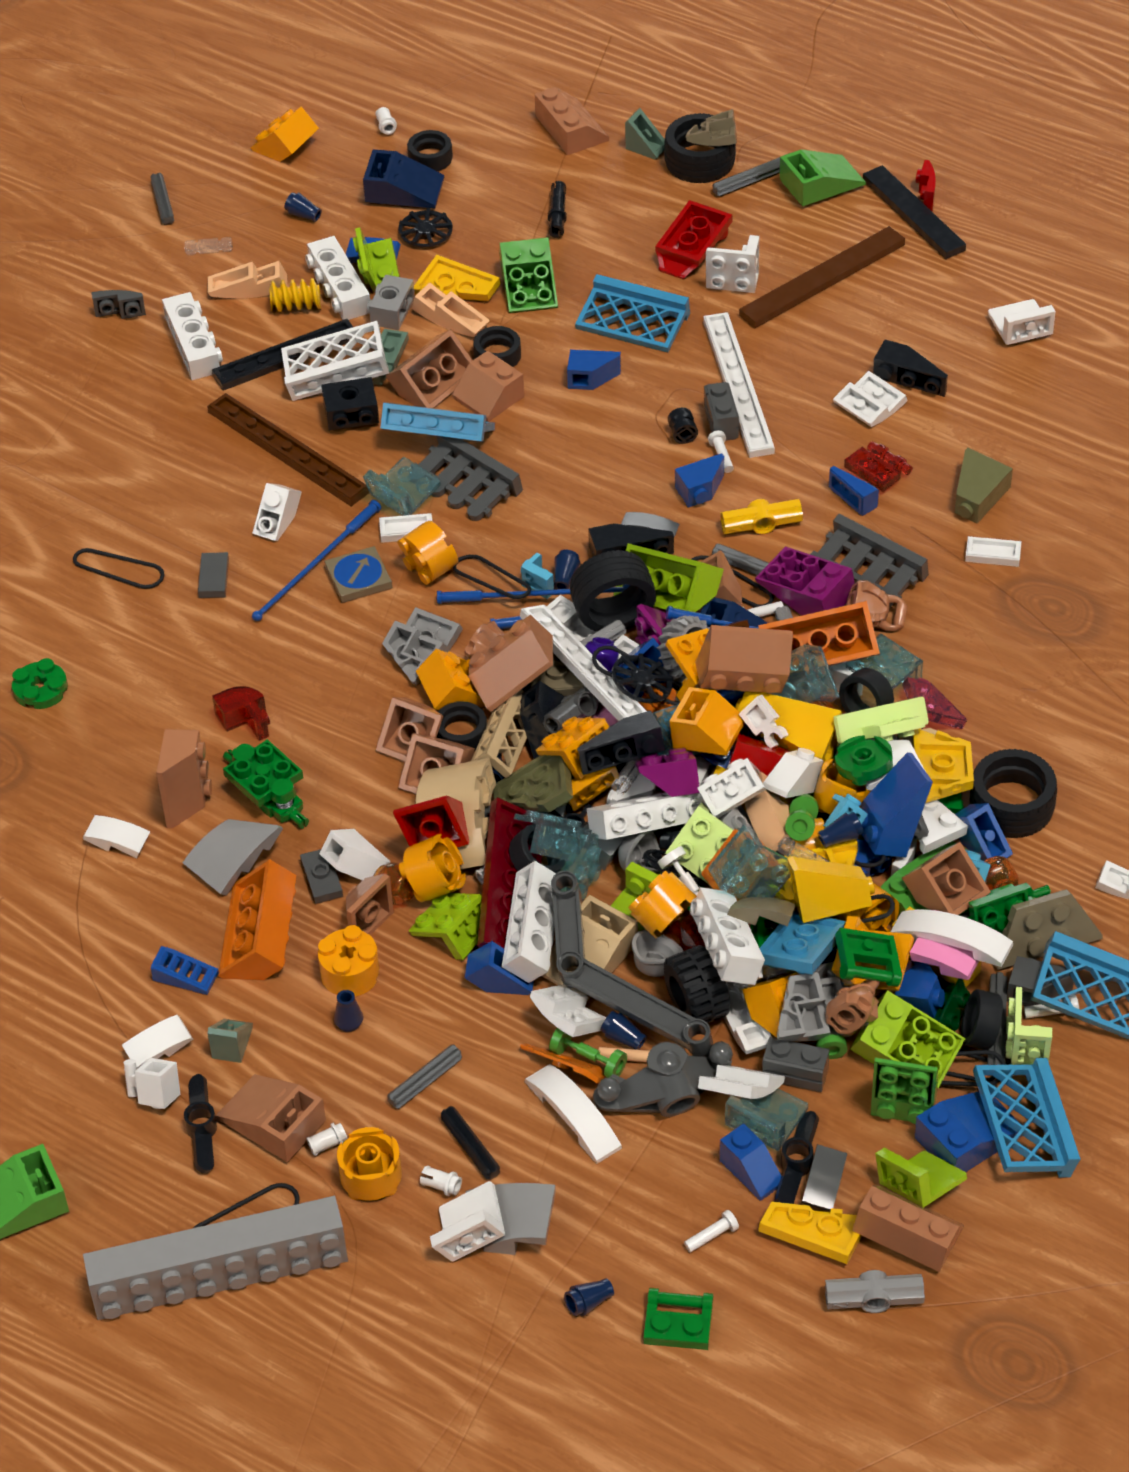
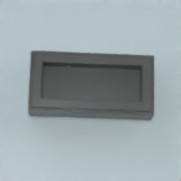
[198,552,229,598]

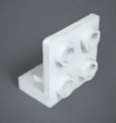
[706,235,759,293]
[988,299,1056,345]
[698,758,766,818]
[430,1181,505,1262]

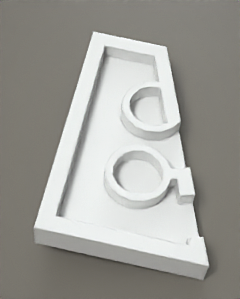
[919,800,968,854]

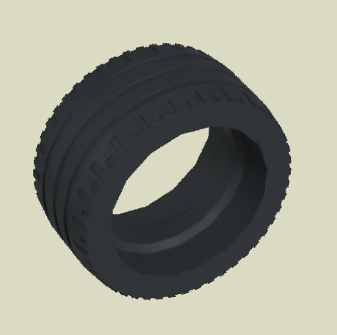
[664,113,736,183]
[570,550,656,631]
[969,749,1057,838]

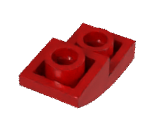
[915,160,936,211]

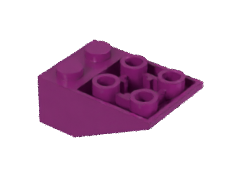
[755,546,855,616]

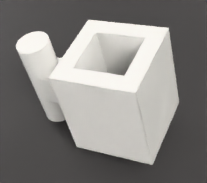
[123,1058,181,1109]

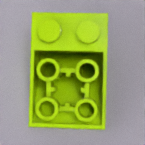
[850,990,965,1088]

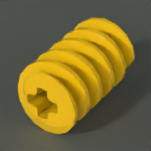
[269,278,321,312]

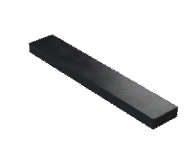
[863,165,966,259]
[212,319,353,391]

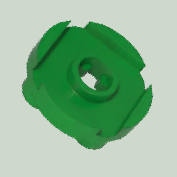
[12,658,68,709]
[835,735,893,786]

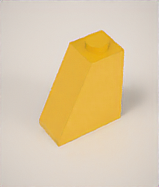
[787,857,875,923]

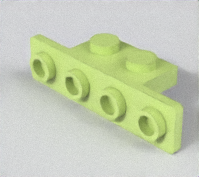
[833,697,929,744]

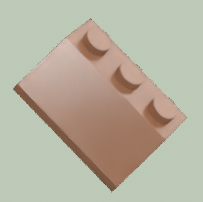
[535,87,609,155]
[386,329,473,408]
[469,614,553,712]
[695,625,793,694]
[156,729,212,828]
[852,1184,964,1272]

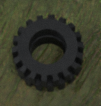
[664,945,730,1023]

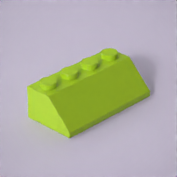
[613,543,724,612]

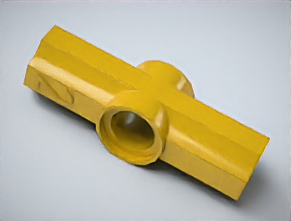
[720,499,803,534]

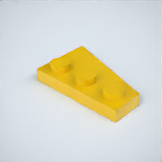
[414,255,501,301]
[759,1202,862,1264]

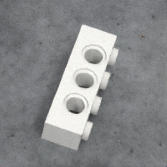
[305,236,370,320]
[162,292,223,380]
[587,792,706,840]
[502,861,556,983]
[690,887,765,985]

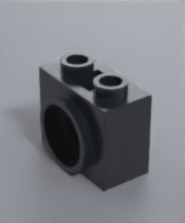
[321,377,379,431]

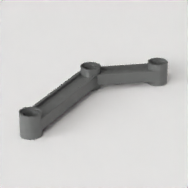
[551,871,713,1056]

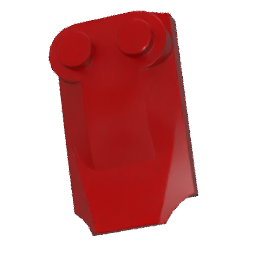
[655,200,733,279]

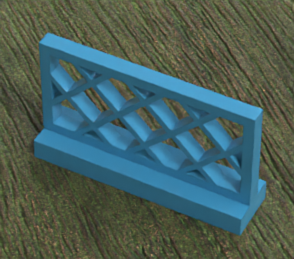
[575,274,690,352]
[380,402,495,441]
[1031,931,1129,1039]
[973,1058,1080,1178]

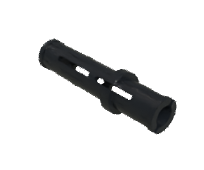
[548,181,567,238]

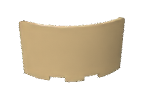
[416,758,497,869]

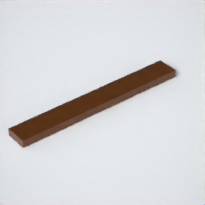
[739,226,905,328]
[207,393,370,507]

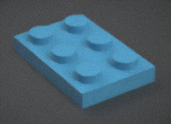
[759,911,846,975]

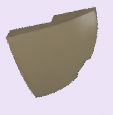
[686,109,737,146]
[727,897,795,927]

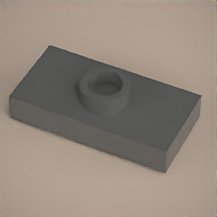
[300,849,343,904]

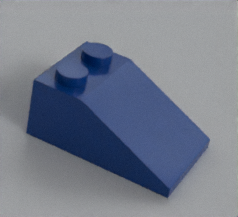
[861,752,933,858]
[915,1091,1022,1172]

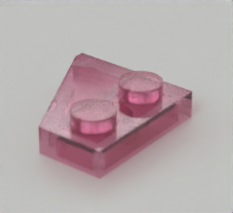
[902,677,967,729]

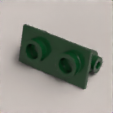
[933,978,970,1032]

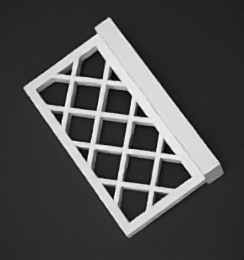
[281,321,389,401]

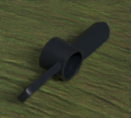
[184,1074,217,1174]
[775,1111,819,1204]

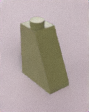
[955,448,1013,523]

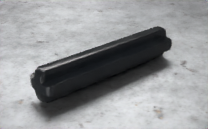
[441,1106,500,1180]

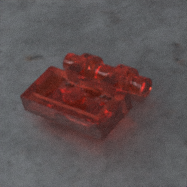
[844,441,913,492]

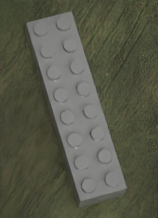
[83,1196,348,1320]

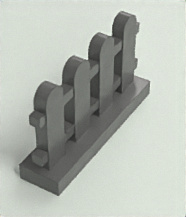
[410,436,523,521]
[810,514,929,608]

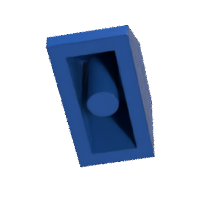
[675,453,724,508]
[955,803,1013,868]
[465,941,534,995]
[895,957,945,1018]
[720,1123,781,1201]

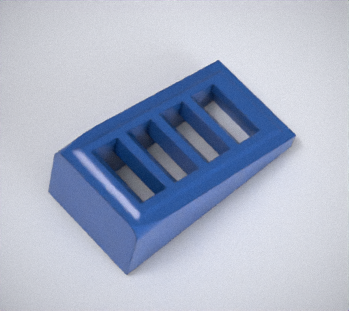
[829,466,879,516]
[151,946,219,995]

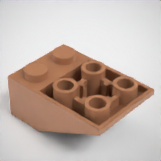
[216,1074,326,1162]

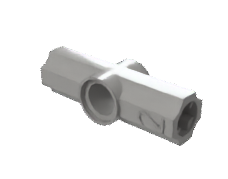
[825,1270,925,1313]

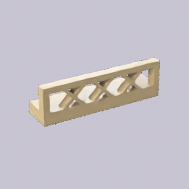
[471,689,527,778]

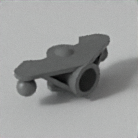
[593,1041,733,1117]

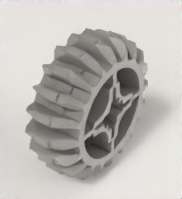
[657,615,710,686]

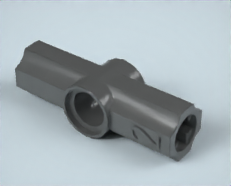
[543,686,602,734]

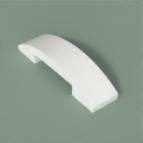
[547,595,639,659]
[890,910,1013,967]
[723,982,772,1054]
[525,1064,622,1164]

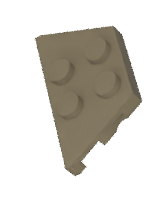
[994,889,1103,970]

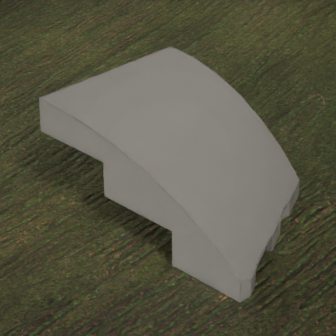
[382,607,463,685]
[183,819,283,895]
[777,972,852,1041]
[466,1183,556,1255]

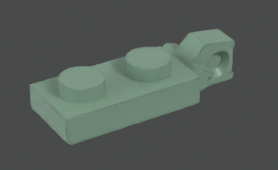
[373,329,409,386]

